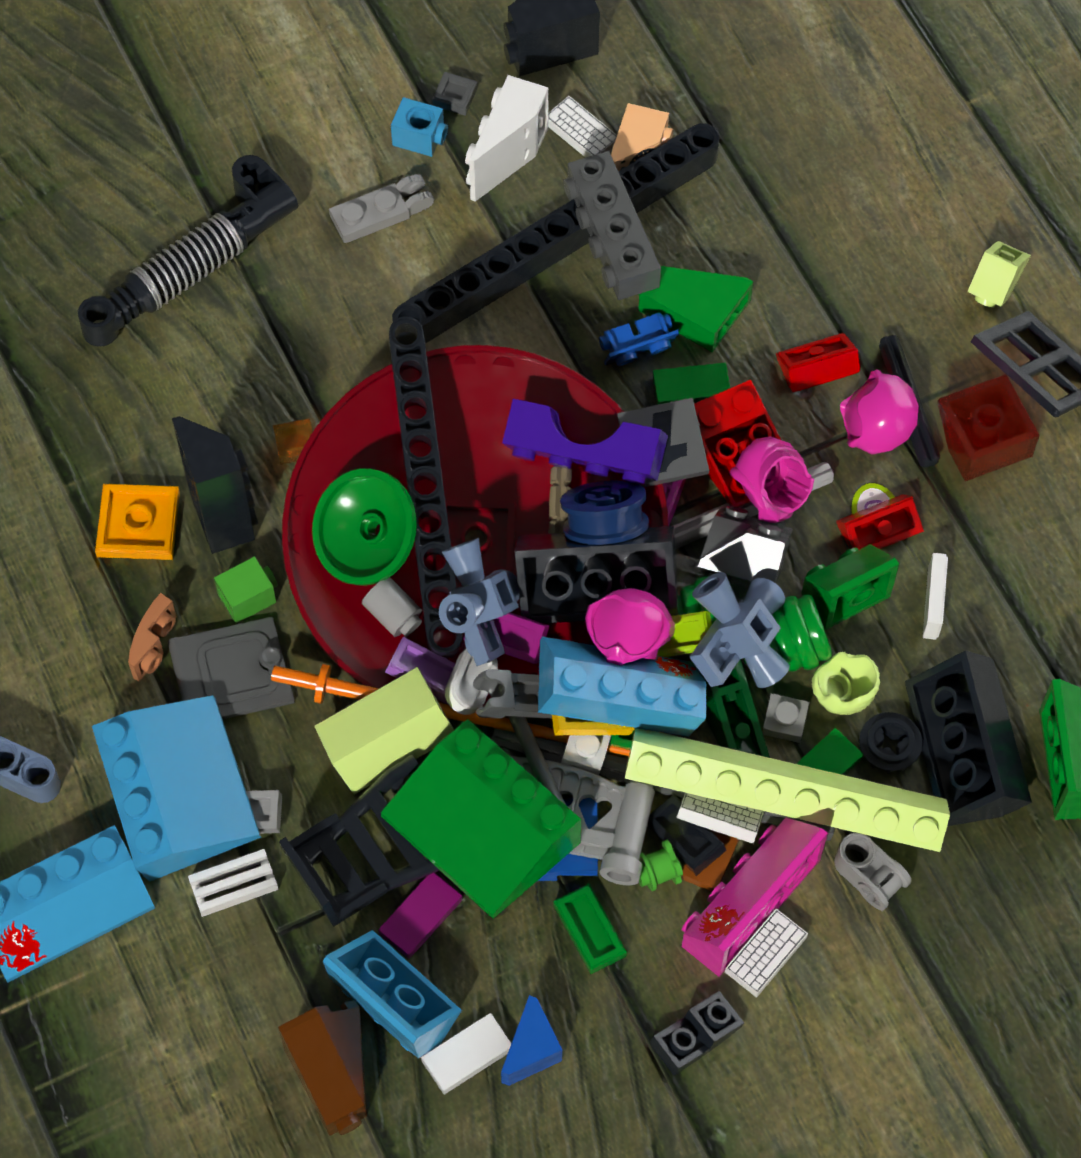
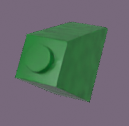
[637,266,753,353]

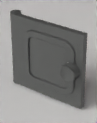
[168,617,295,719]

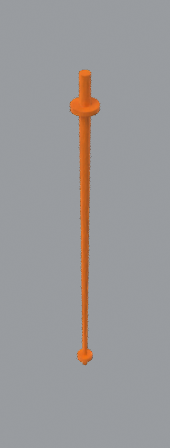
[271,664,630,756]

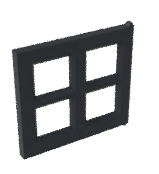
[970,311,1081,418]

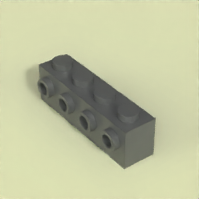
[563,151,661,300]

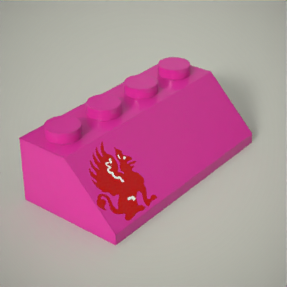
[681,817,828,977]

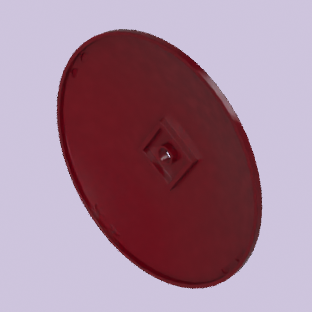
[282,345,668,719]

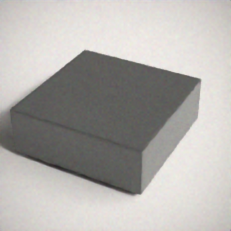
[432,72,478,116]

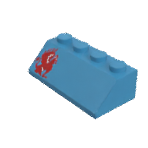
[538,637,706,737]
[0,825,155,983]

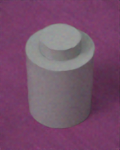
[362,577,422,637]

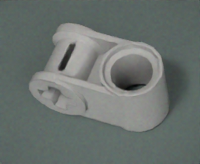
[834,833,911,911]

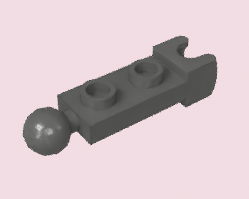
[473,669,552,719]

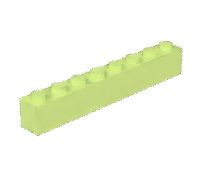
[625,728,950,852]

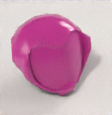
[840,370,919,455]
[730,436,814,523]
[585,588,675,665]

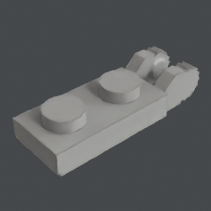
[329,174,434,243]

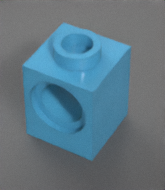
[391,97,448,157]

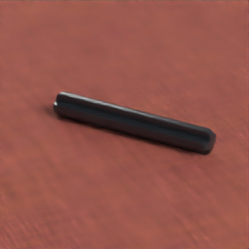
[879,335,940,468]

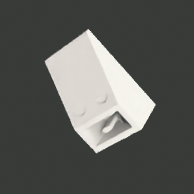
[465,75,548,202]

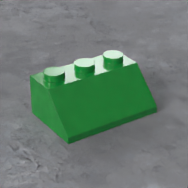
[1039,679,1081,820]

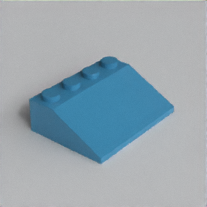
[92,695,261,882]

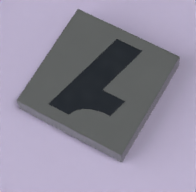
[617,398,709,487]

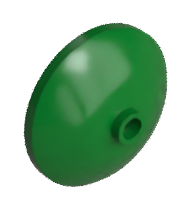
[312,469,417,586]

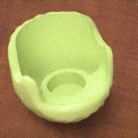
[812,652,880,715]

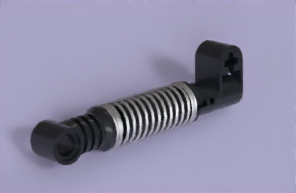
[78,155,298,347]

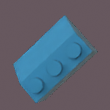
[323,930,462,1059]

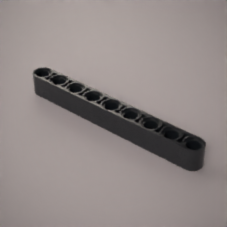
[389,316,462,659]

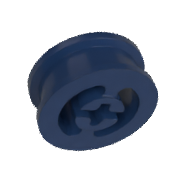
[560,480,649,545]

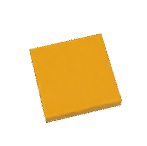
[95,484,180,560]

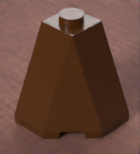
[278,1000,367,1136]

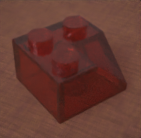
[937,374,1040,481]

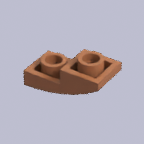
[128,593,177,682]

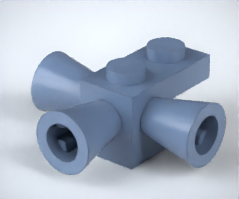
[439,538,519,666]
[690,572,790,688]

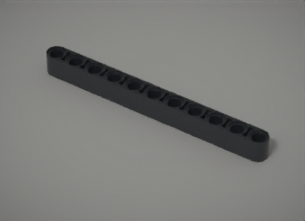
[392,123,719,345]

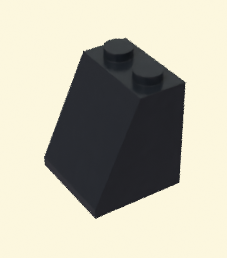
[503,0,600,77]

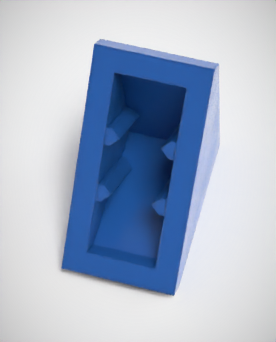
[501,995,562,1086]

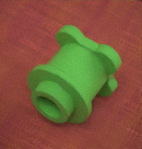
[639,839,683,892]

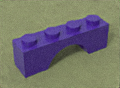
[502,399,668,484]

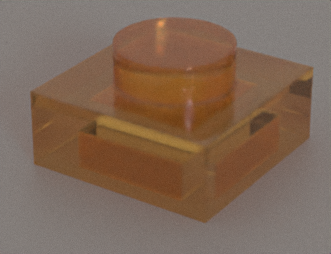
[273,419,313,465]

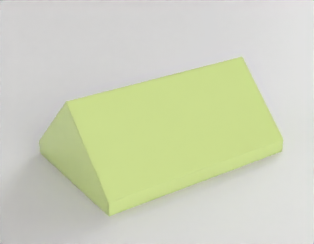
[314,667,454,794]

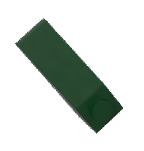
[691,659,770,758]

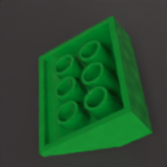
[381,719,581,919]

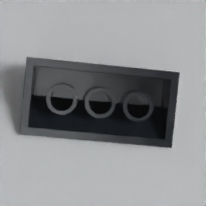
[172,416,258,554]
[515,526,678,623]
[905,650,1032,826]

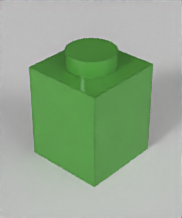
[214,556,278,624]

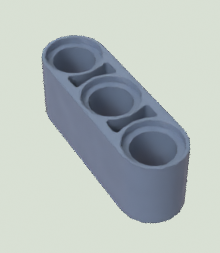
[0,736,61,803]

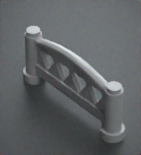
[512,757,655,885]

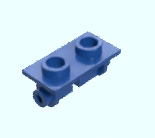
[598,312,679,366]

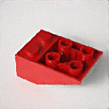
[694,379,781,507]

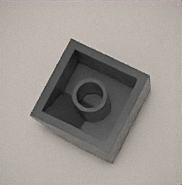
[698,506,793,583]

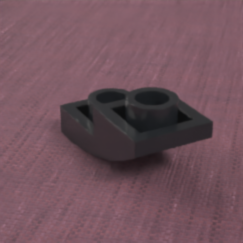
[649,991,744,1076]

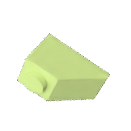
[967,241,1031,308]

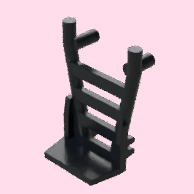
[279,754,440,927]

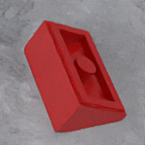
[776,333,860,392]
[836,494,924,550]

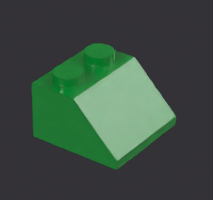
[801,544,899,630]

